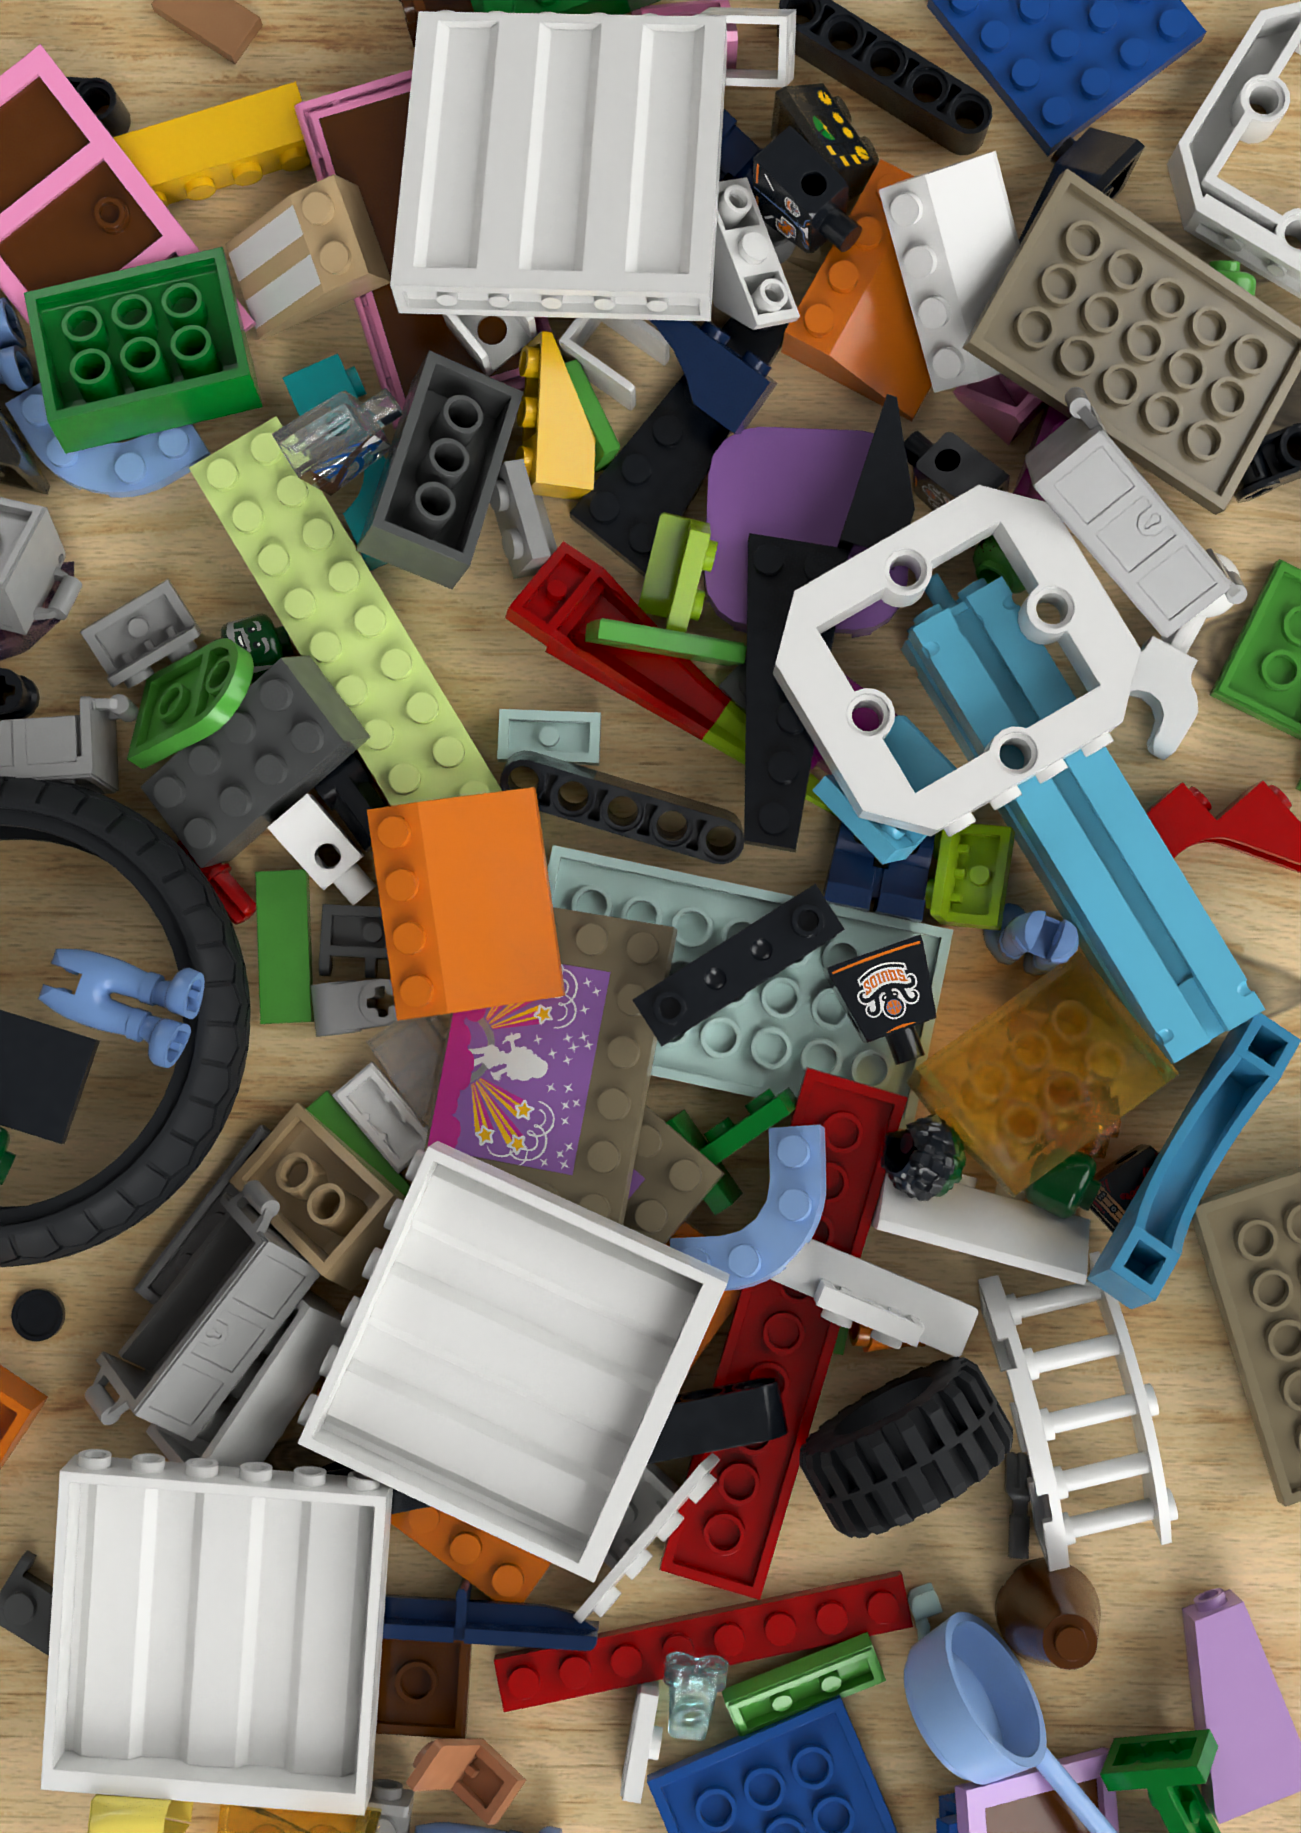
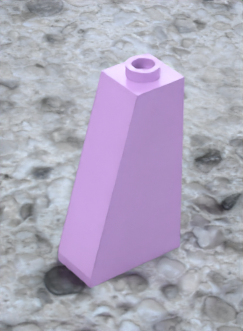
[1182,1588,1301,1824]

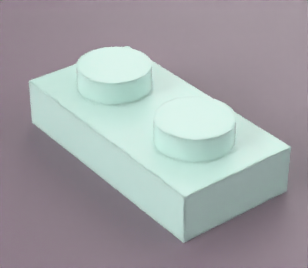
[497,709,601,766]

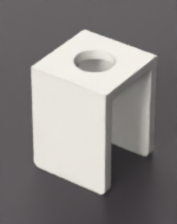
[700,7,796,88]
[442,314,538,376]
[559,318,670,411]

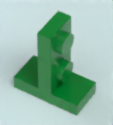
[666,1087,797,1216]
[1100,1729,1221,1833]

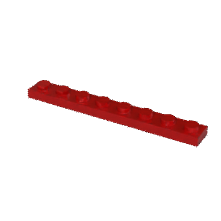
[494,1570,913,1712]

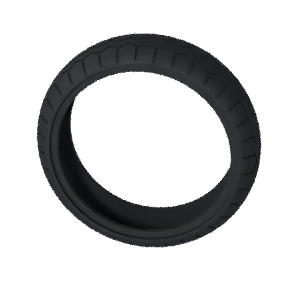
[0,776,251,1267]

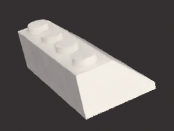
[879,151,1020,393]
[871,1173,1090,1285]
[146,1290,348,1467]

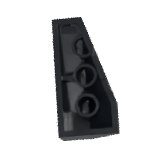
[1019,128,1145,244]

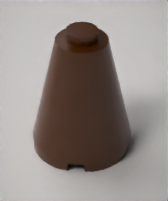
[995,1558,1101,1670]

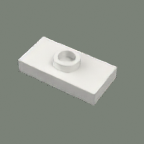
[332,1062,429,1174]
[620,1681,663,1804]

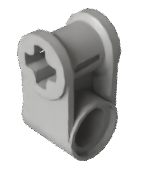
[311,978,404,1037]

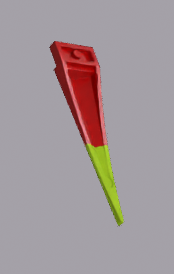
[505,541,837,817]

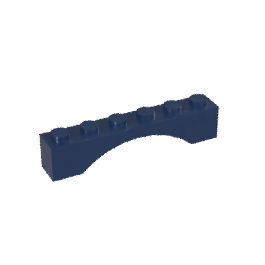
[649,320,778,434]

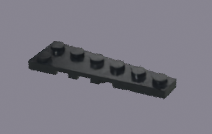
[570,317,789,577]
[744,533,849,852]

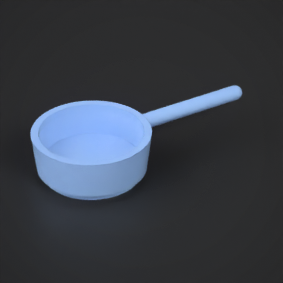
[904,1612,1118,1833]

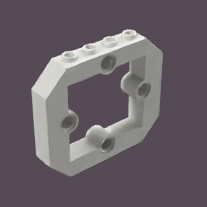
[1167,1,1301,299]
[773,485,1141,837]

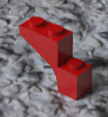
[1145,780,1301,873]

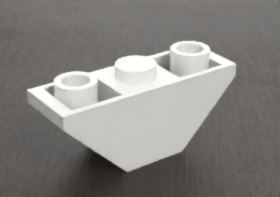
[712,177,800,330]

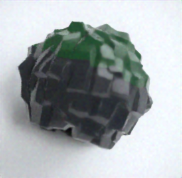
[881,1114,966,1201]

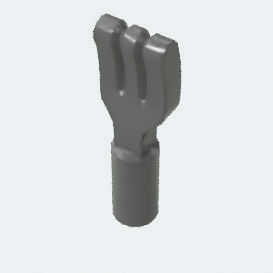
[1005,1452,1032,1559]

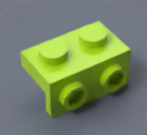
[638,512,718,633]
[925,824,1015,931]

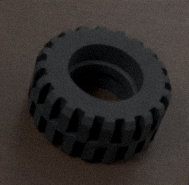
[799,1356,1013,1538]

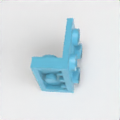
[812,715,957,865]

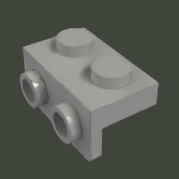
[490,459,557,579]
[80,579,201,689]

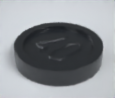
[11,1289,65,1341]

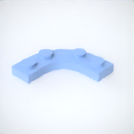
[5,383,211,498]
[670,1125,826,1291]

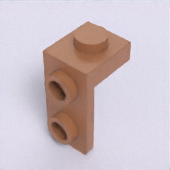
[406,1738,526,1825]

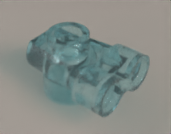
[663,1652,729,1741]

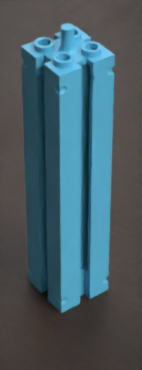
[901,573,1266,1064]

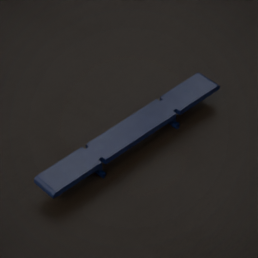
[383,1578,599,1651]

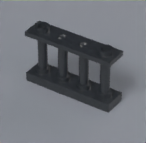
[633,884,845,1047]

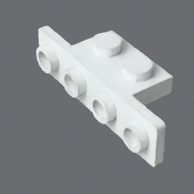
[771,1239,978,1357]
[573,1452,720,1624]

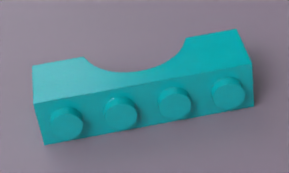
[283,353,388,571]

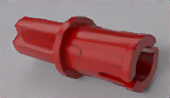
[177,840,257,925]

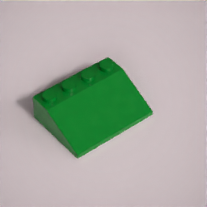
[24,247,263,454]

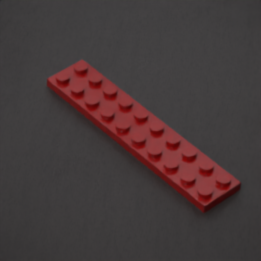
[659,1067,908,1600]

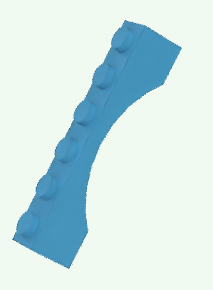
[1087,1013,1301,1310]

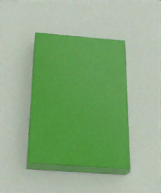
[1210,559,1301,740]

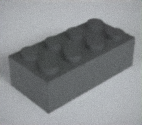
[356,350,524,589]
[141,655,371,868]

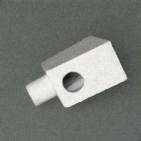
[267,793,376,905]

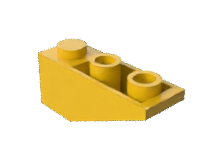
[515,331,596,500]

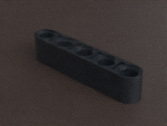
[777,0,992,155]
[500,750,744,864]

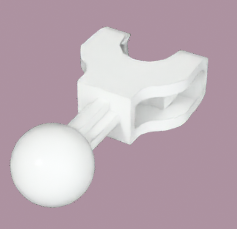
[1129,553,1240,760]

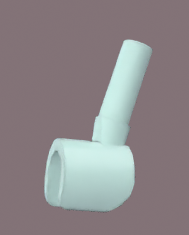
[907,1583,943,1641]

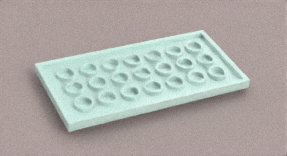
[548,845,953,1130]

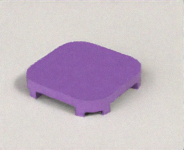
[704,427,911,638]

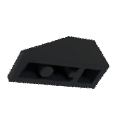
[837,394,915,570]

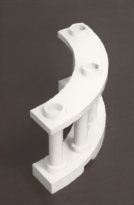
[978,1251,1178,1572]

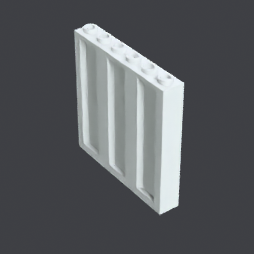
[390,10,727,321]
[297,1141,730,1582]
[41,1449,393,1816]

